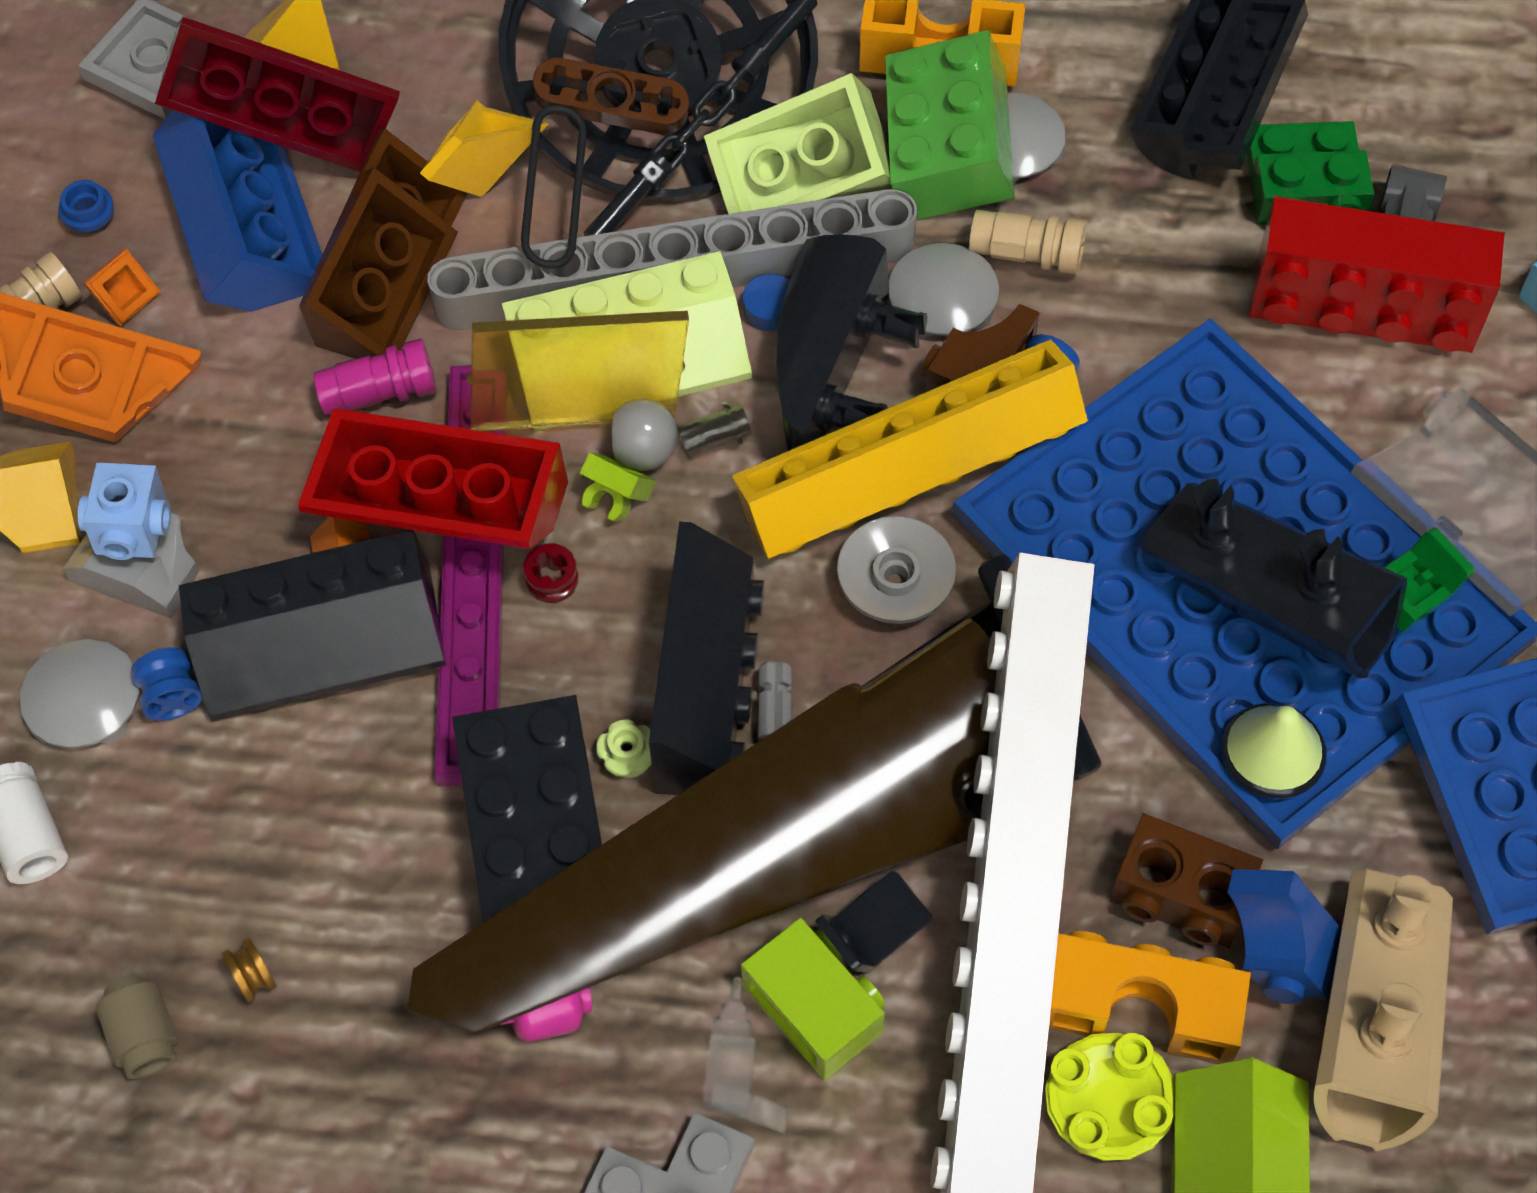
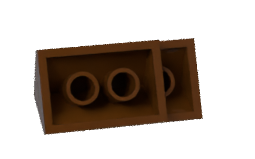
[299,128,467,359]

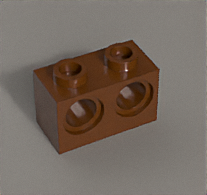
[1110,813,1264,948]

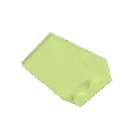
[704,73,893,214]

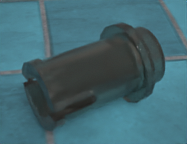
[677,401,752,460]

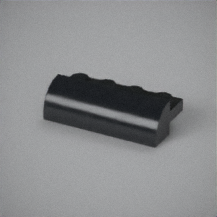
[1130,0,1308,179]

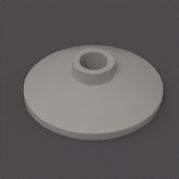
[837,516,956,624]

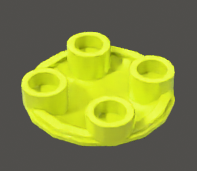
[1045,1033,1174,1161]

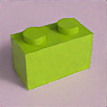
[741,918,886,1081]

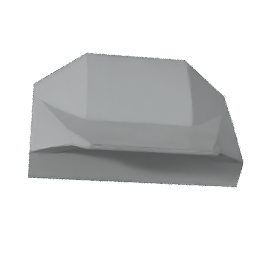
[63,513,199,619]

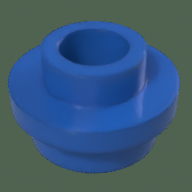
[58,180,114,233]

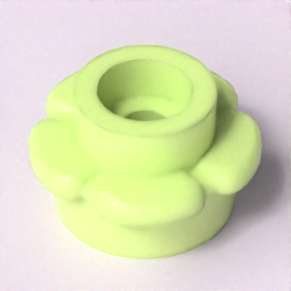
[596,720,652,778]

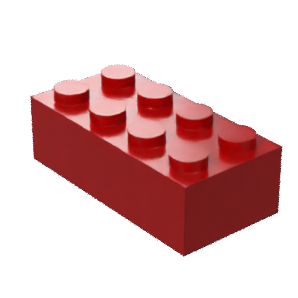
[1249,196,1505,353]

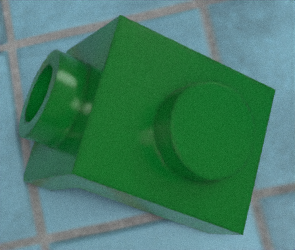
[1384,527,1475,633]

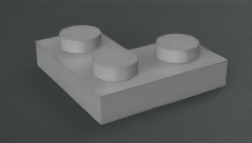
[584,1112,755,1193]

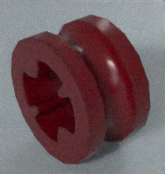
[524,543,578,603]

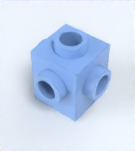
[78,462,171,560]

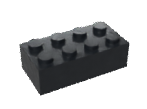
[452,695,602,923]

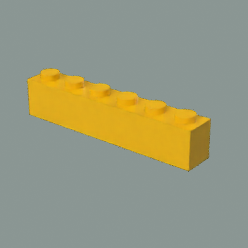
[731,339,1088,559]

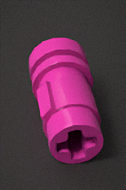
[313,338,437,416]

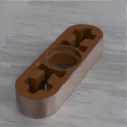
[533,58,689,135]

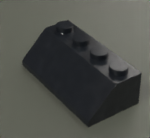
[649,521,764,795]
[178,530,446,722]

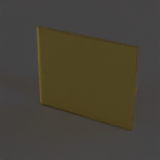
[467,310,689,431]

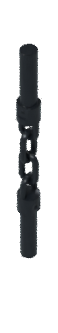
[584,0,818,236]

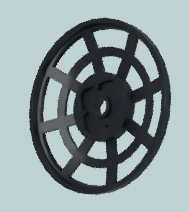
[499,0,818,203]

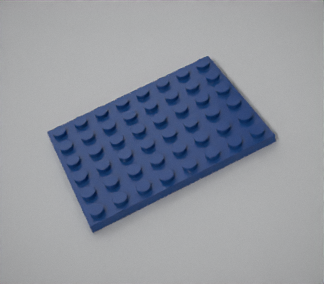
[952,318,1537,850]

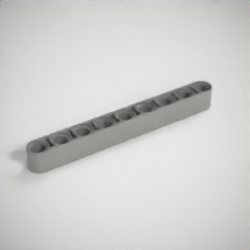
[427,189,917,330]

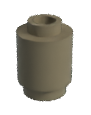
[95,976,178,1079]

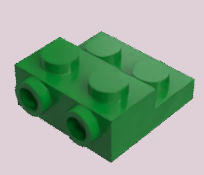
[1247,121,1374,225]

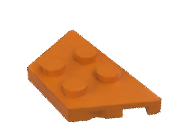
[0,292,201,443]

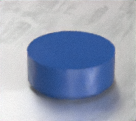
[743,274,790,331]

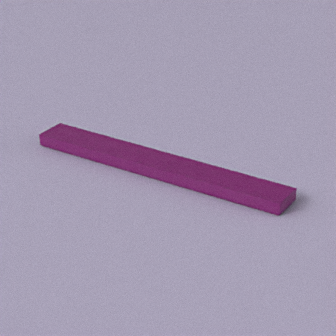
[435,364,508,787]

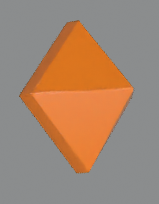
[83,248,161,327]

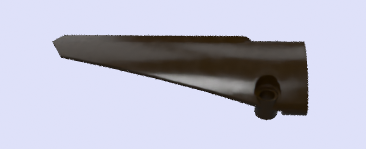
[407,619,1074,1034]

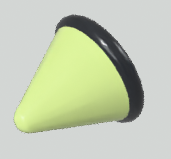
[1220,703,1327,799]

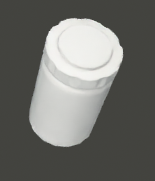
[0,762,68,884]

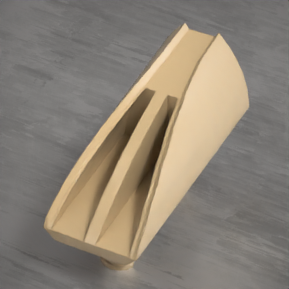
[1314,869,1453,1152]

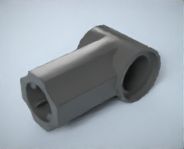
[1379,164,1447,221]

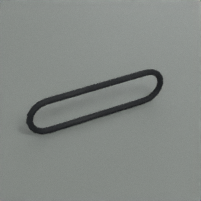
[521,105,587,269]

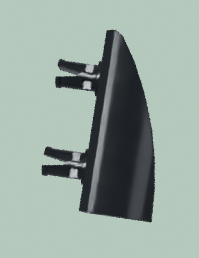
[775,234,928,451]
[1140,479,1407,678]

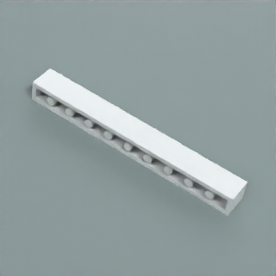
[931,553,1095,1193]

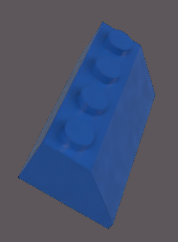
[152,110,322,312]

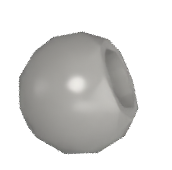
[612,398,679,471]

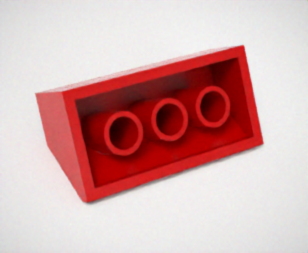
[297,408,568,549]

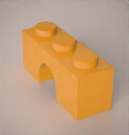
[859,0,1026,87]
[1049,931,1251,1064]

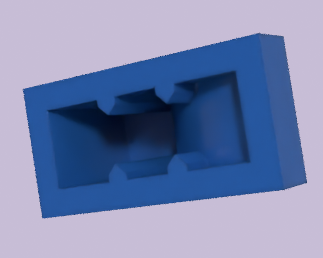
[1228,869,1341,1004]

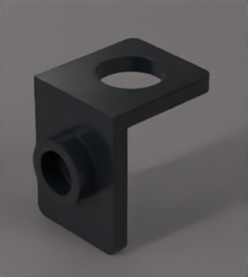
[815,871,932,973]

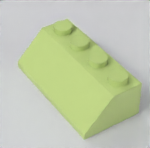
[502,251,752,432]

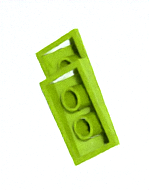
[1171,1057,1310,1193]

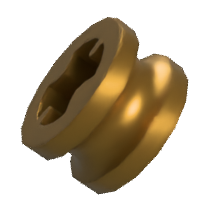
[221,937,277,1003]

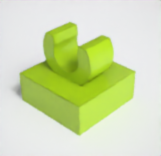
[580,452,657,522]

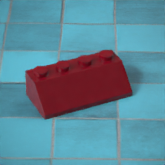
[155,17,400,172]

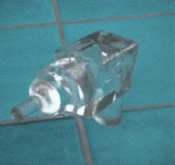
[703,977,788,1134]

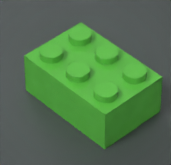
[885,30,1015,220]

